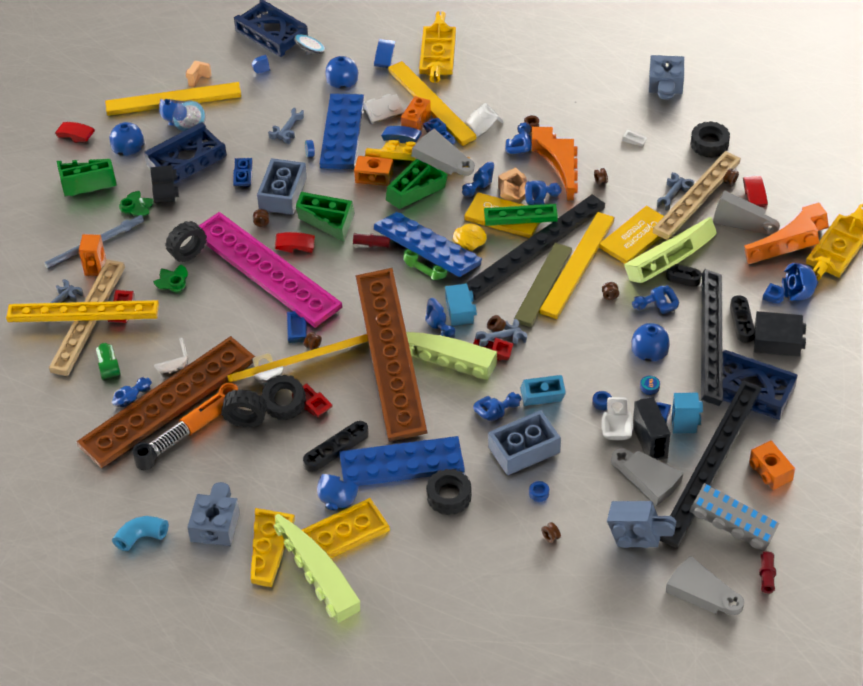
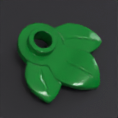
[119,191,154,216]
[153,264,188,292]

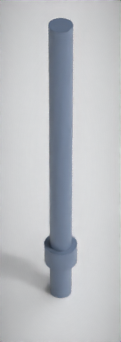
[44,215,144,268]

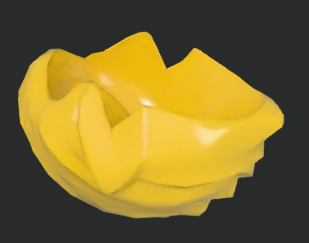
[452,223,487,252]

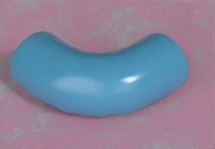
[112,516,169,551]

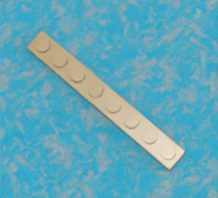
[653,151,741,240]
[49,259,125,376]

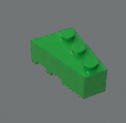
[56,159,117,197]
[385,159,448,209]
[296,192,355,242]

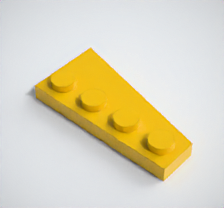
[251,508,295,587]

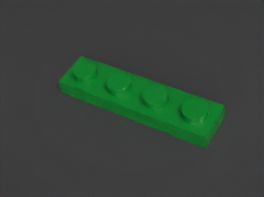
[484,204,558,226]

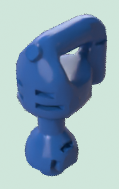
[505,123,532,154]
[462,161,494,197]
[525,180,562,205]
[632,285,679,314]
[425,298,456,338]
[112,377,152,407]
[473,392,522,421]

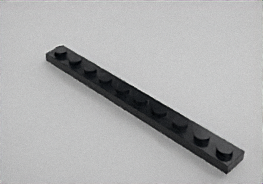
[465,194,605,300]
[701,269,723,406]
[659,380,762,549]

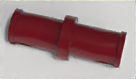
[353,233,390,248]
[759,551,776,594]

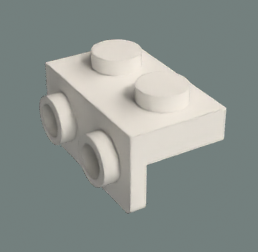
[363,94,404,124]

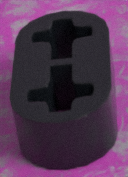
[666,264,702,287]

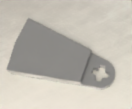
[411,129,475,176]
[713,191,780,236]
[611,448,683,506]
[666,556,744,615]

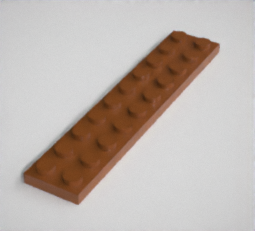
[355,268,428,442]
[76,336,255,469]

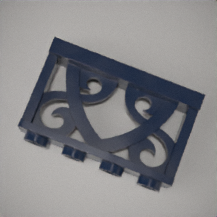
[234,0,308,57]
[144,122,227,183]
[723,350,798,420]

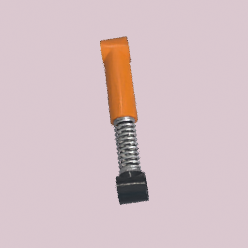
[133,383,238,470]

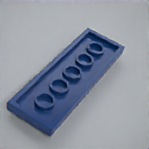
[319,93,364,169]
[373,212,482,277]
[339,436,465,486]

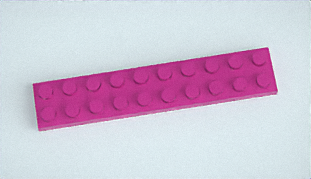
[199,212,343,328]

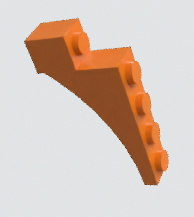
[532,127,578,201]
[744,202,829,264]

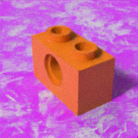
[401,96,431,130]
[354,156,393,186]
[79,234,106,276]
[749,440,795,490]

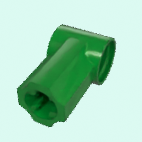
[96,343,121,380]

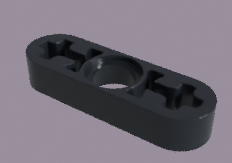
[730,295,755,342]

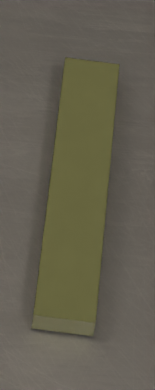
[514,243,572,328]

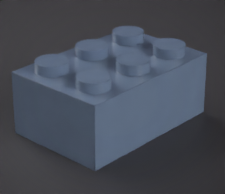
[257,158,307,215]
[488,410,561,475]

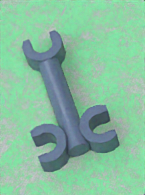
[268,108,304,144]
[657,172,694,211]
[50,279,84,303]
[475,319,527,347]

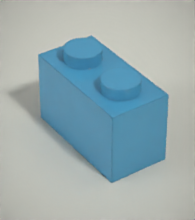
[445,284,477,326]
[520,375,566,406]
[671,393,703,434]

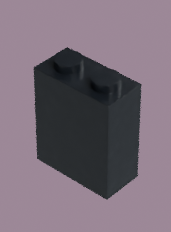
[753,311,806,357]
[633,397,671,460]

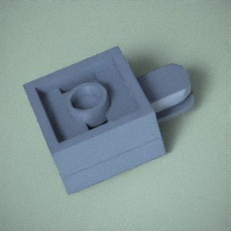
[649,55,684,100]
[187,482,240,546]
[607,501,676,548]

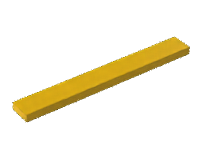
[388,61,476,146]
[105,82,241,116]
[540,212,614,319]
[6,300,159,322]
[227,334,368,382]

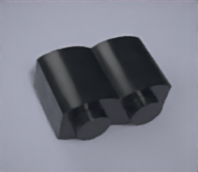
[150,165,179,203]

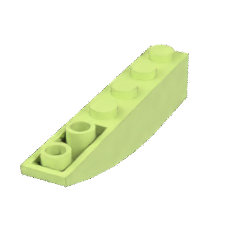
[624,217,717,283]
[406,332,497,380]
[274,514,360,623]

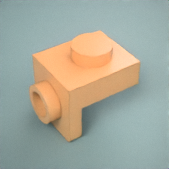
[186,61,212,87]
[498,167,527,190]
[500,180,526,204]

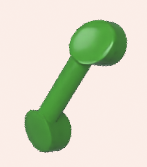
[403,249,447,280]

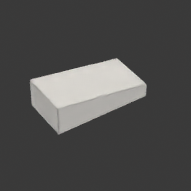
[622,130,647,147]

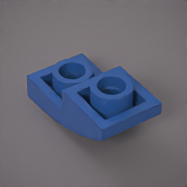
[374,39,396,68]
[423,118,455,144]
[381,126,422,143]
[233,158,253,186]

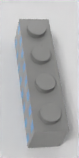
[689,483,779,551]

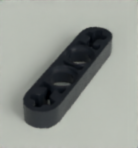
[303,421,369,472]

